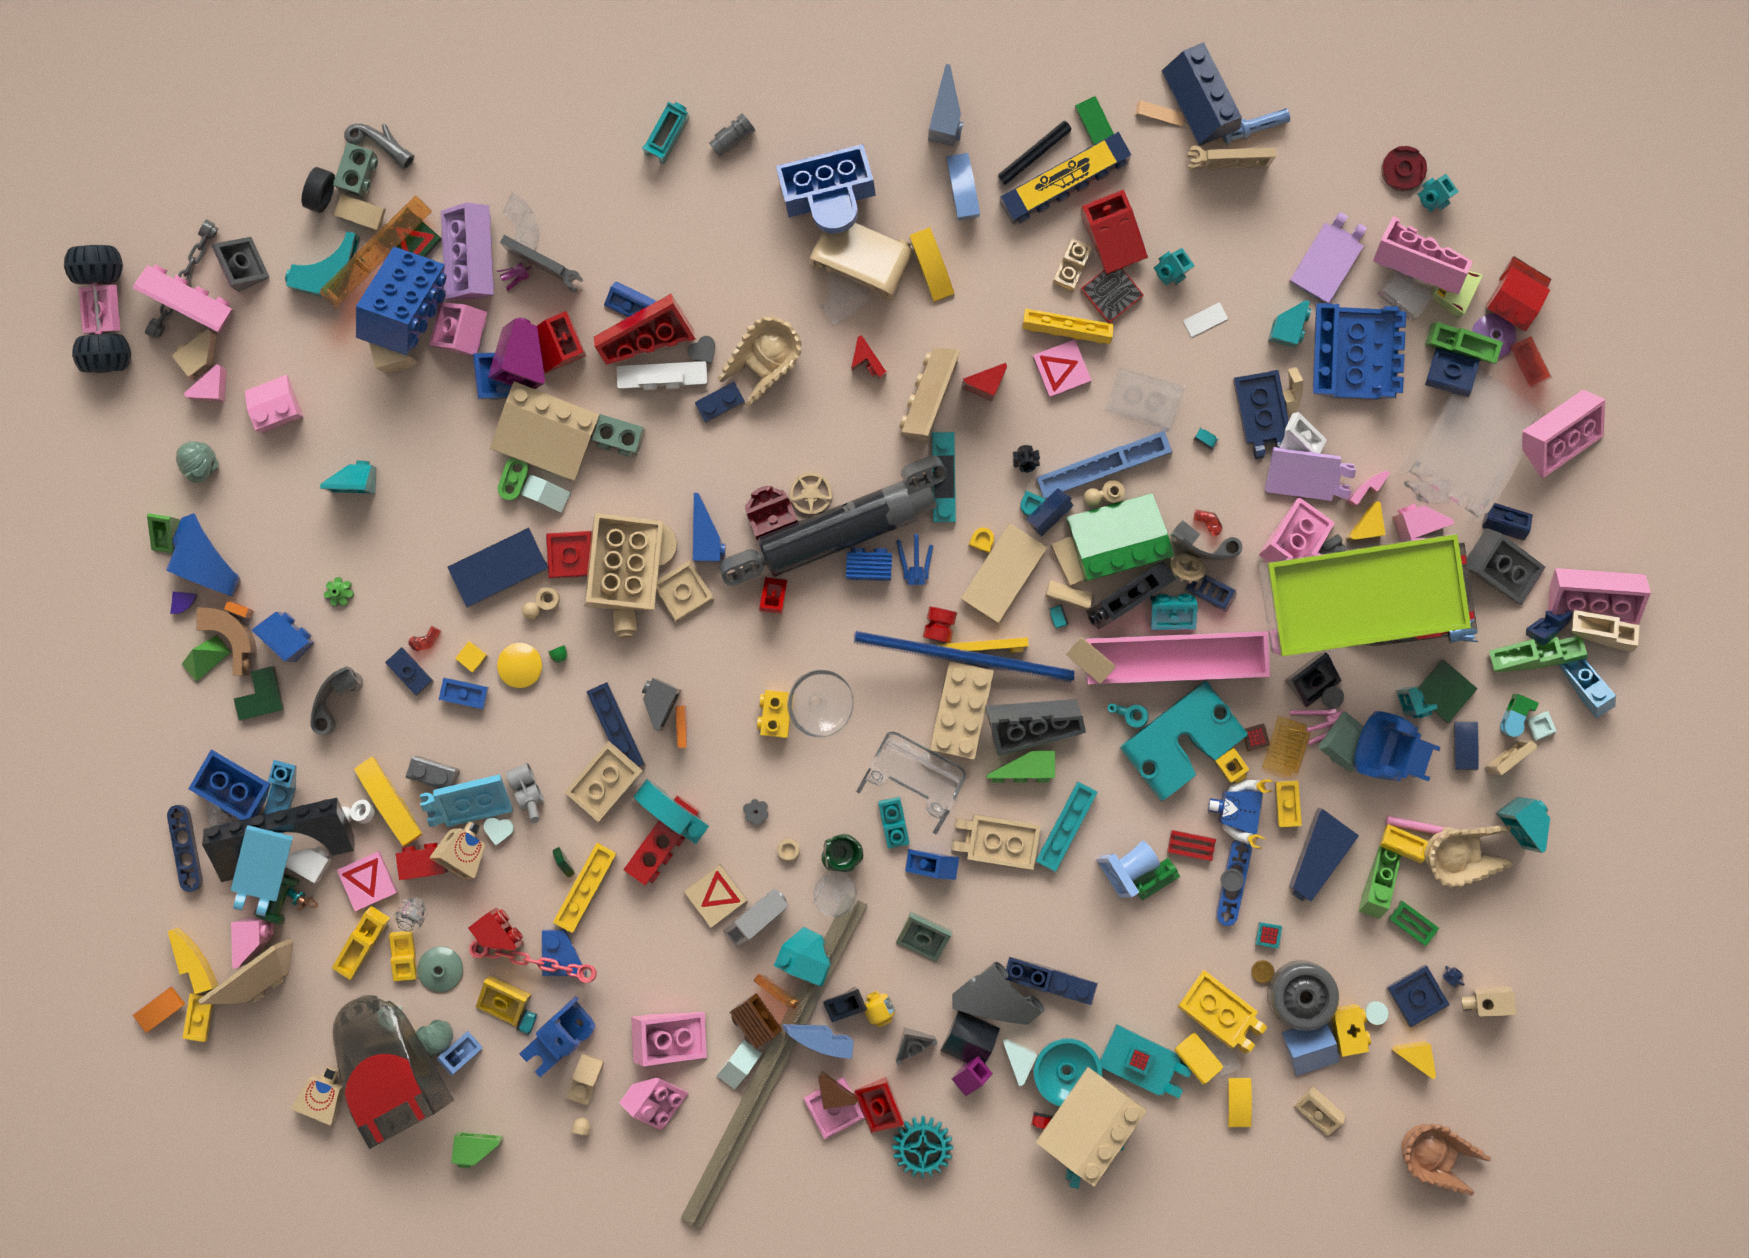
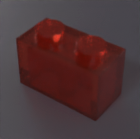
[1510,336,1553,388]

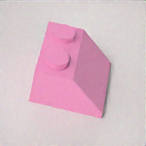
[429,303,487,355]
[245,375,304,433]
[1393,504,1455,542]
[231,918,274,968]

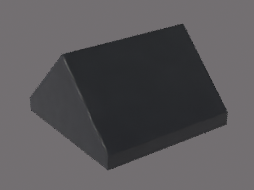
[1285,652,1342,708]
[940,1011,1000,1063]

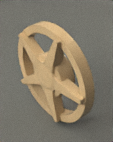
[790,472,832,515]

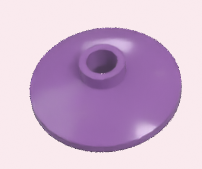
[1471,314,1516,358]

